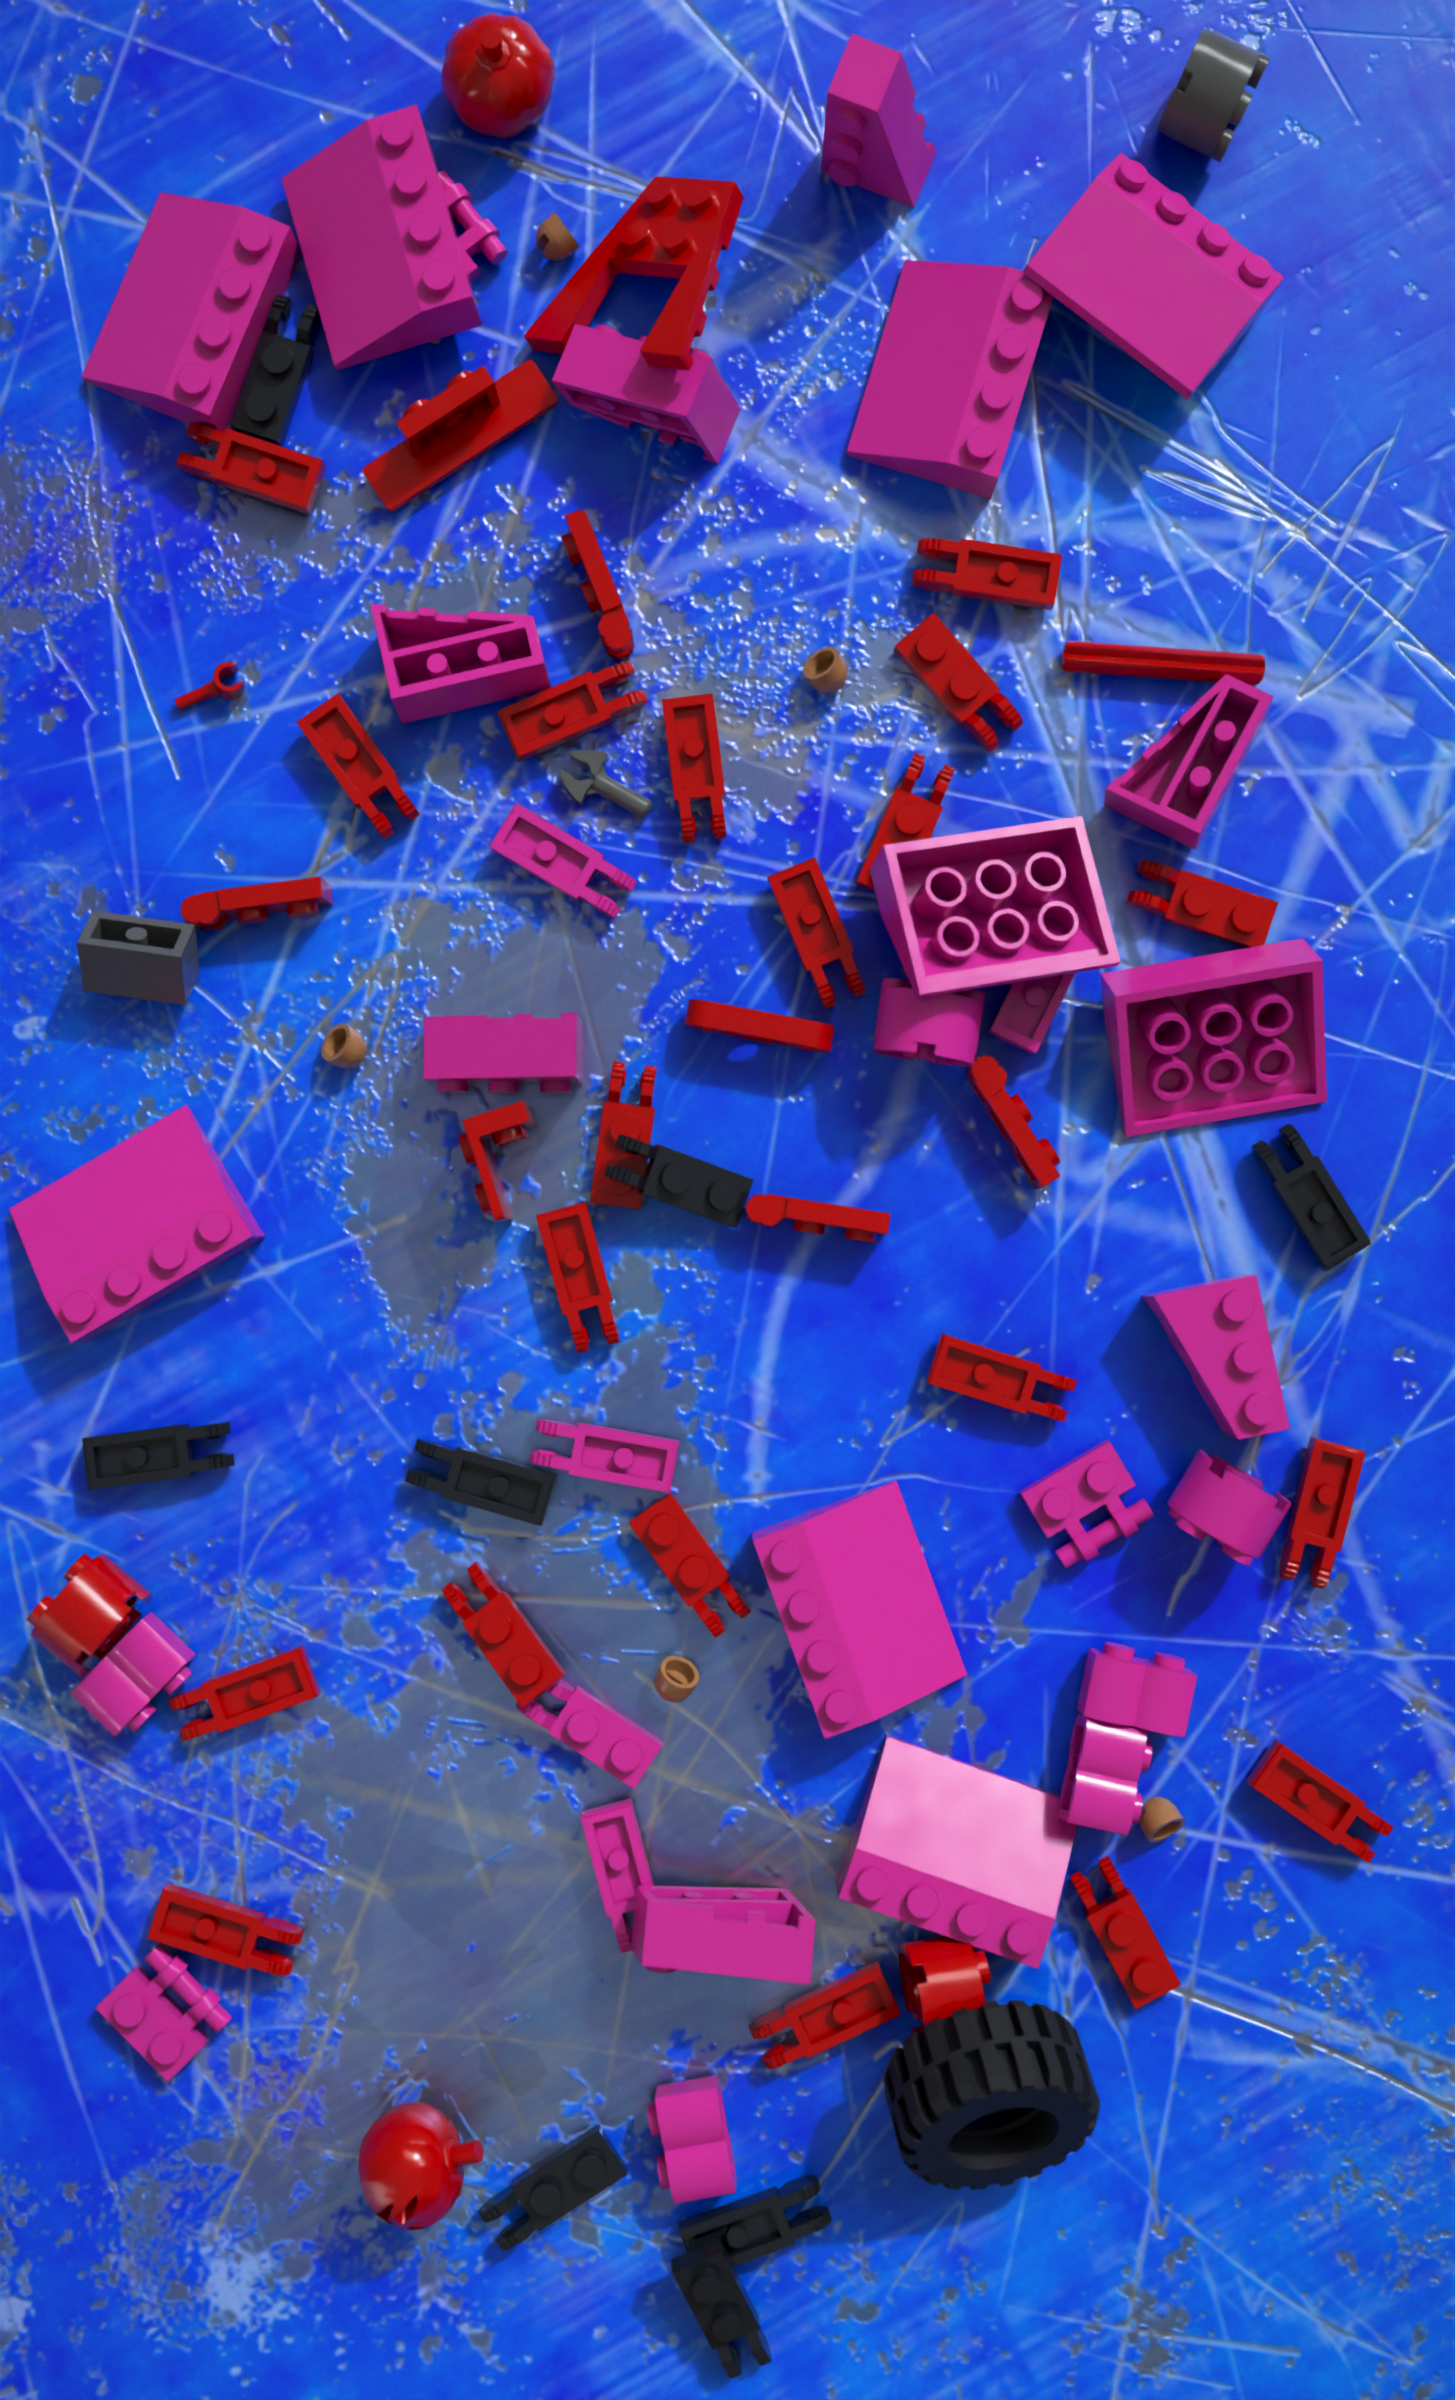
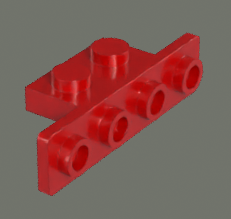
[363,360,558,512]

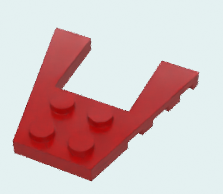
[524,176,744,371]

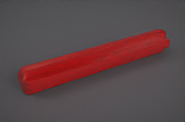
[1061,641,1265,685]

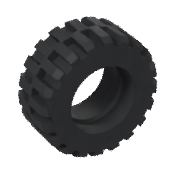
[883,2000,1100,2190]

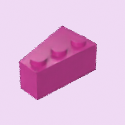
[821,33,936,208]
[552,324,740,464]
[370,604,551,724]
[1104,674,1273,850]
[423,1013,583,1094]
[1142,1274,1290,1440]
[631,1886,816,1985]

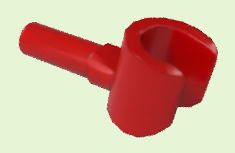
[175,662,245,710]

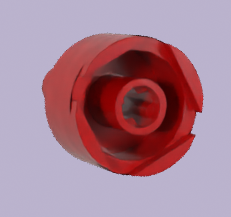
[27,1554,152,1677]
[899,1935,991,2033]

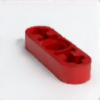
[684,999,835,1053]

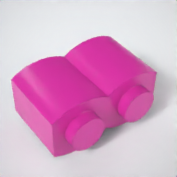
[70,1612,196,1737]
[1076,1642,1198,1737]
[1058,1714,1152,1836]
[647,2075,737,2204]

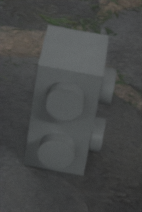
[77,910,200,1005]

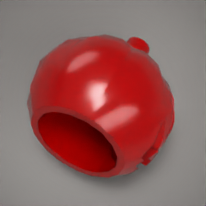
[441,12,555,139]
[358,2102,483,2231]

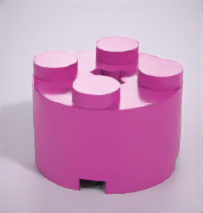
[873,978,986,1067]
[1167,1449,1292,1566]

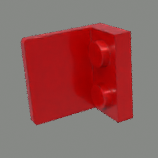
[458,1101,538,1222]

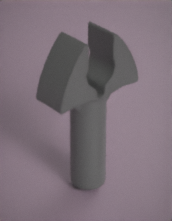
[559,750,652,818]

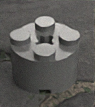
[1157,27,1270,162]

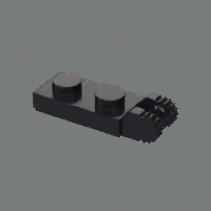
[229,294,321,447]
[1251,1123,1371,1271]
[604,1134,753,1228]
[82,1422,235,1490]
[405,1438,557,1526]
[479,2124,627,2251]
[679,2174,832,2266]
[671,2239,772,2379]

